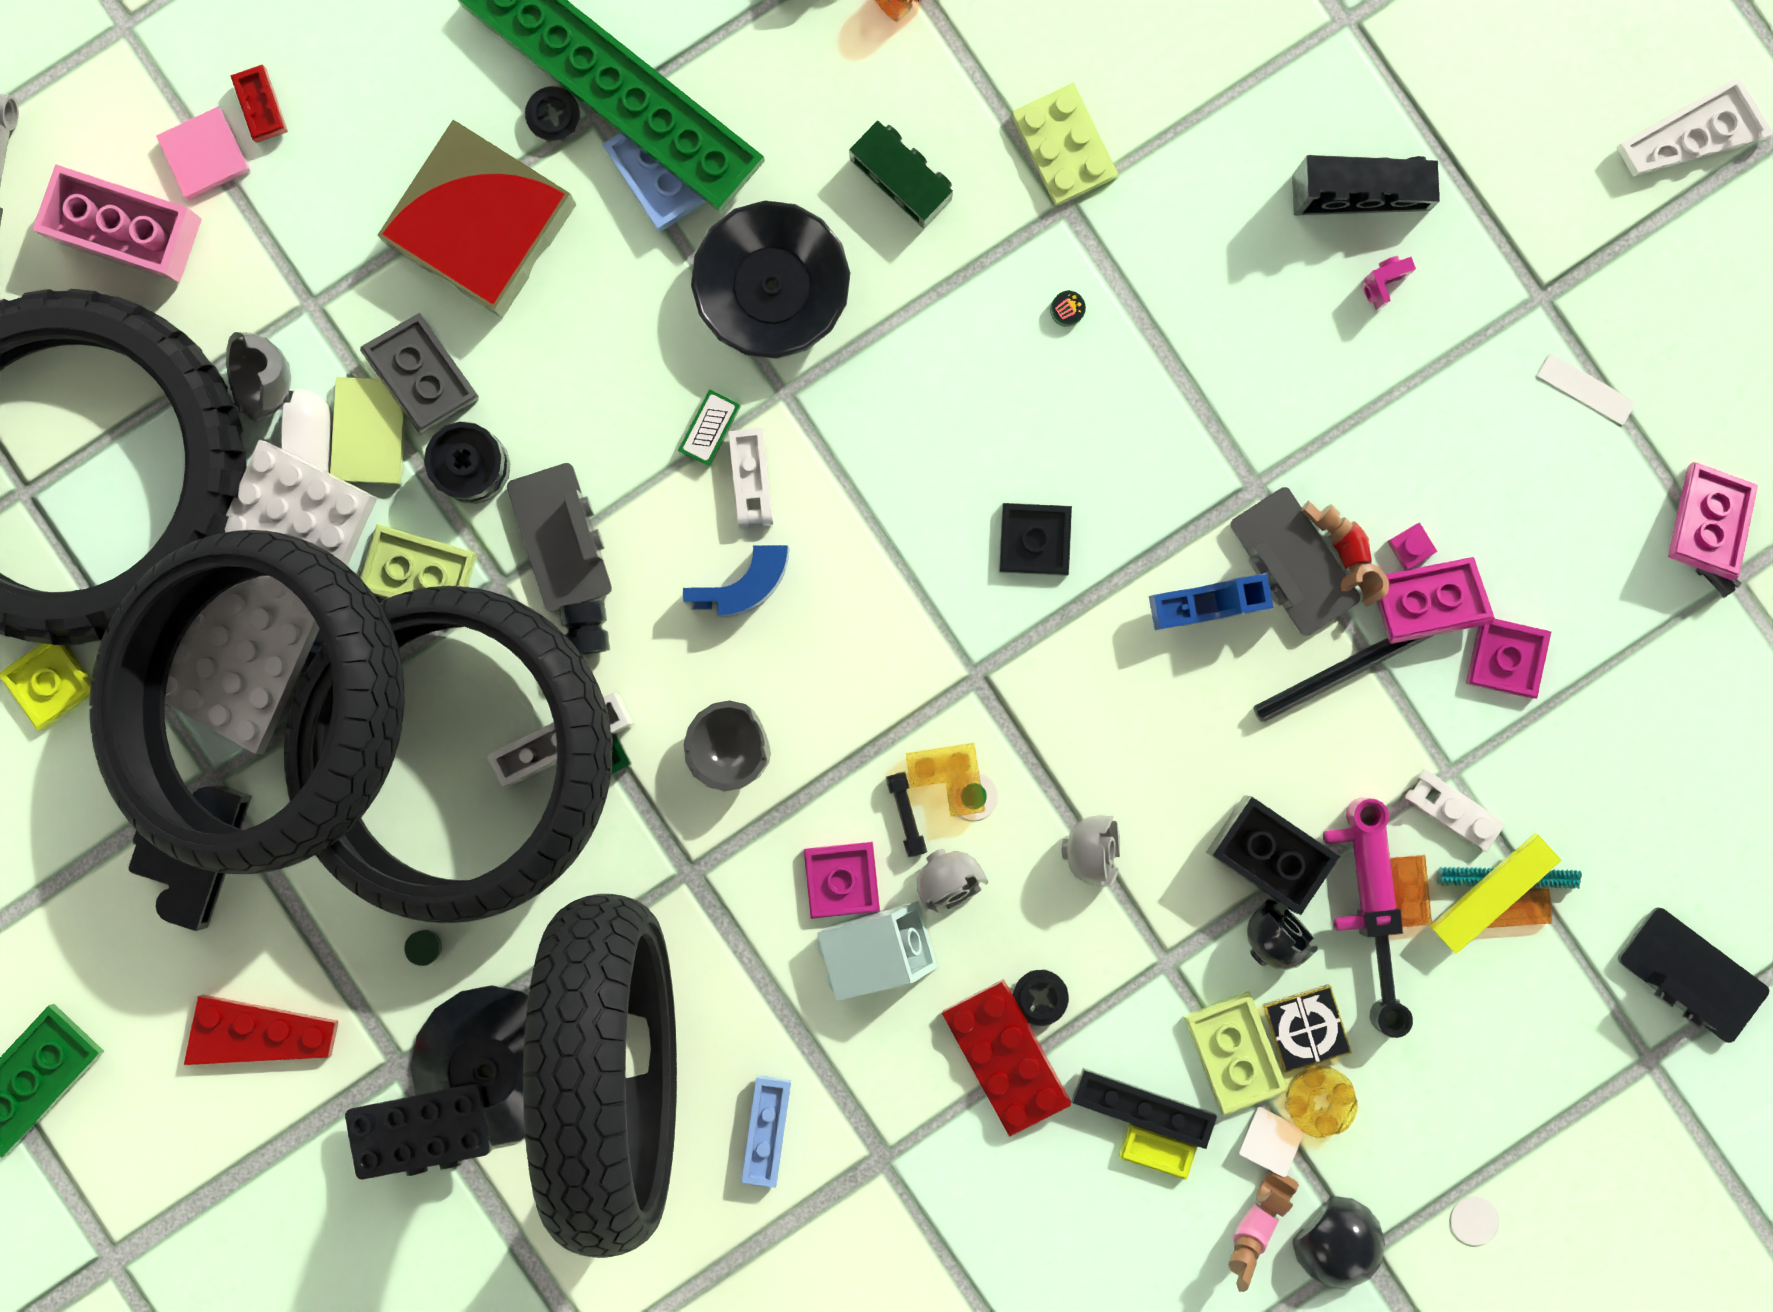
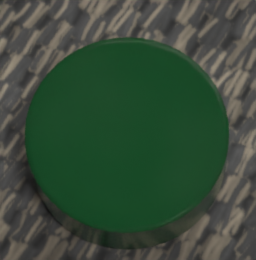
[404,930,442,966]

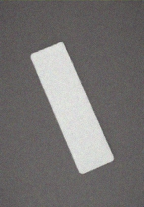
[1538,353,1636,425]

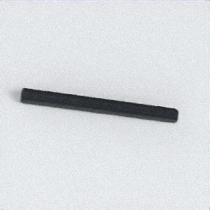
[1253,635,1434,722]

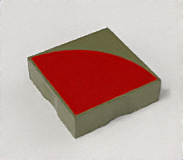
[377,119,577,319]

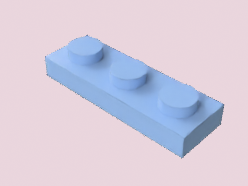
[741,1075,792,1188]

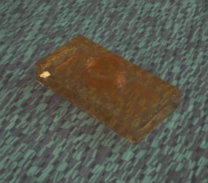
[1390,854,1432,927]

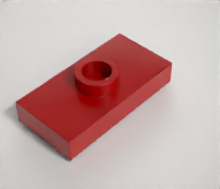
[230,64,288,143]

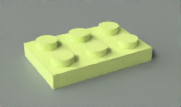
[1011,82,1118,207]

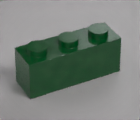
[849,120,953,229]

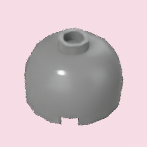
[1061,815,1120,886]
[917,849,989,914]

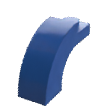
[683,545,790,618]
[1148,573,1274,630]

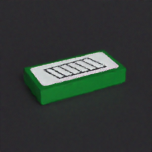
[678,389,741,467]

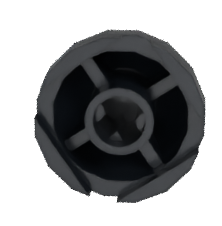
[1247,899,1318,970]

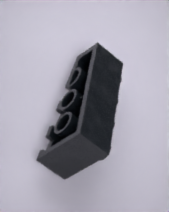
[1292,155,1440,216]

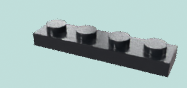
[1072,1068,1217,1149]

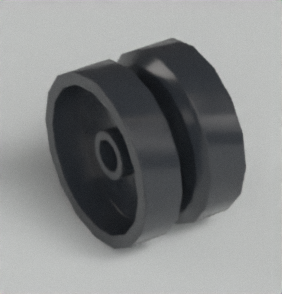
[424,421,511,504]

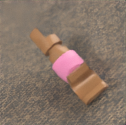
[1228,1171,1299,1292]

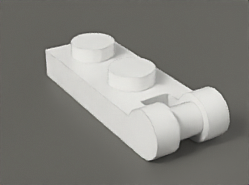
[728,428,774,529]
[1404,769,1506,852]

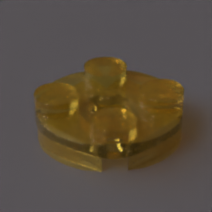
[1285,1065,1358,1138]

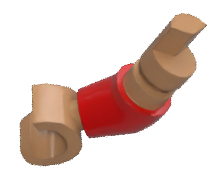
[1301,500,1389,607]

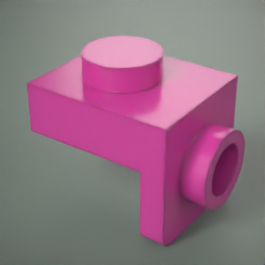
[1363,256,1416,310]

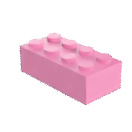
[32,164,202,283]

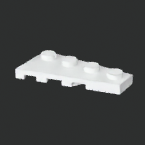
[1616,76,1773,176]

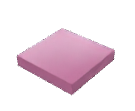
[156,107,251,200]

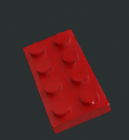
[941,979,1072,1137]

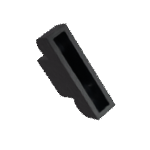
[128,786,252,931]

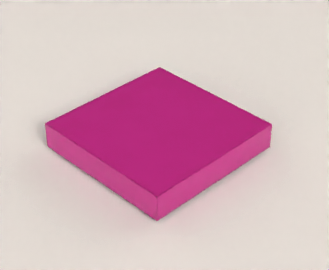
[1466,619,1552,699]
[804,841,880,919]

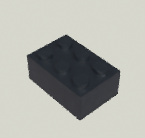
[1206,795,1341,915]

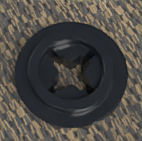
[525,86,581,143]
[1013,969,1069,1026]

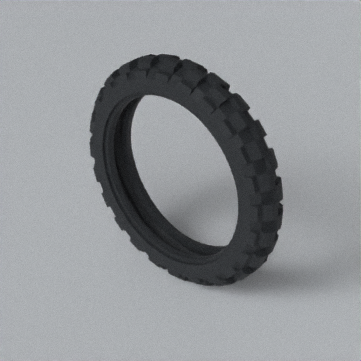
[0,288,247,645]

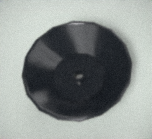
[691,200,851,359]
[410,985,529,1146]

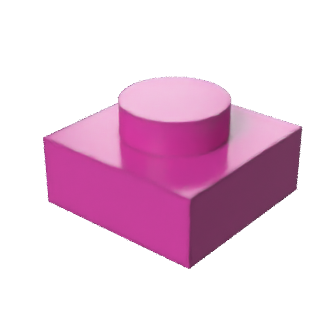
[1387,522,1438,571]

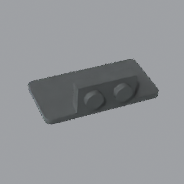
[507,463,612,612]
[1230,487,1360,636]

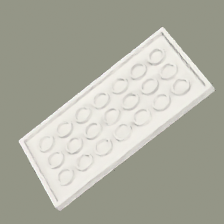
[165,440,377,754]

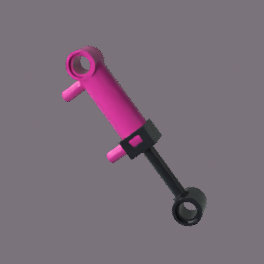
[1323,797,1413,1038]

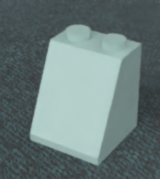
[817,901,938,1001]

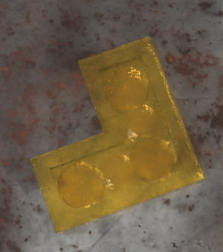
[905,743,985,817]

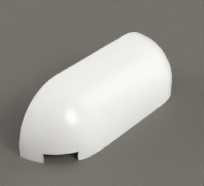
[282,389,333,474]

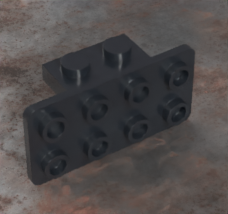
[1618,907,1770,1043]
[345,1084,492,1180]

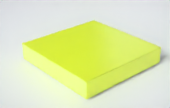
[0,643,93,730]

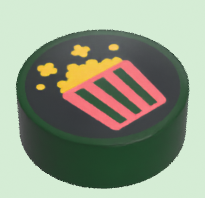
[1050,290,1086,327]

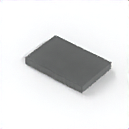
[360,313,479,435]

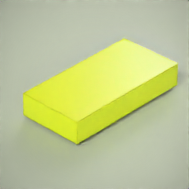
[1119,1123,1197,1180]

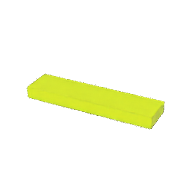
[1429,833,1562,954]

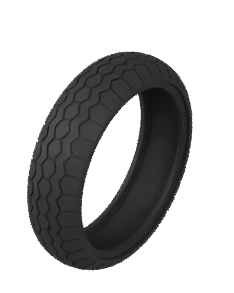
[89,530,405,875]
[284,586,612,923]
[523,894,677,1258]

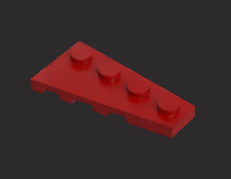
[184,994,339,1065]

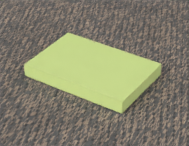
[330,377,406,485]
[360,524,478,599]
[1184,991,1288,1116]

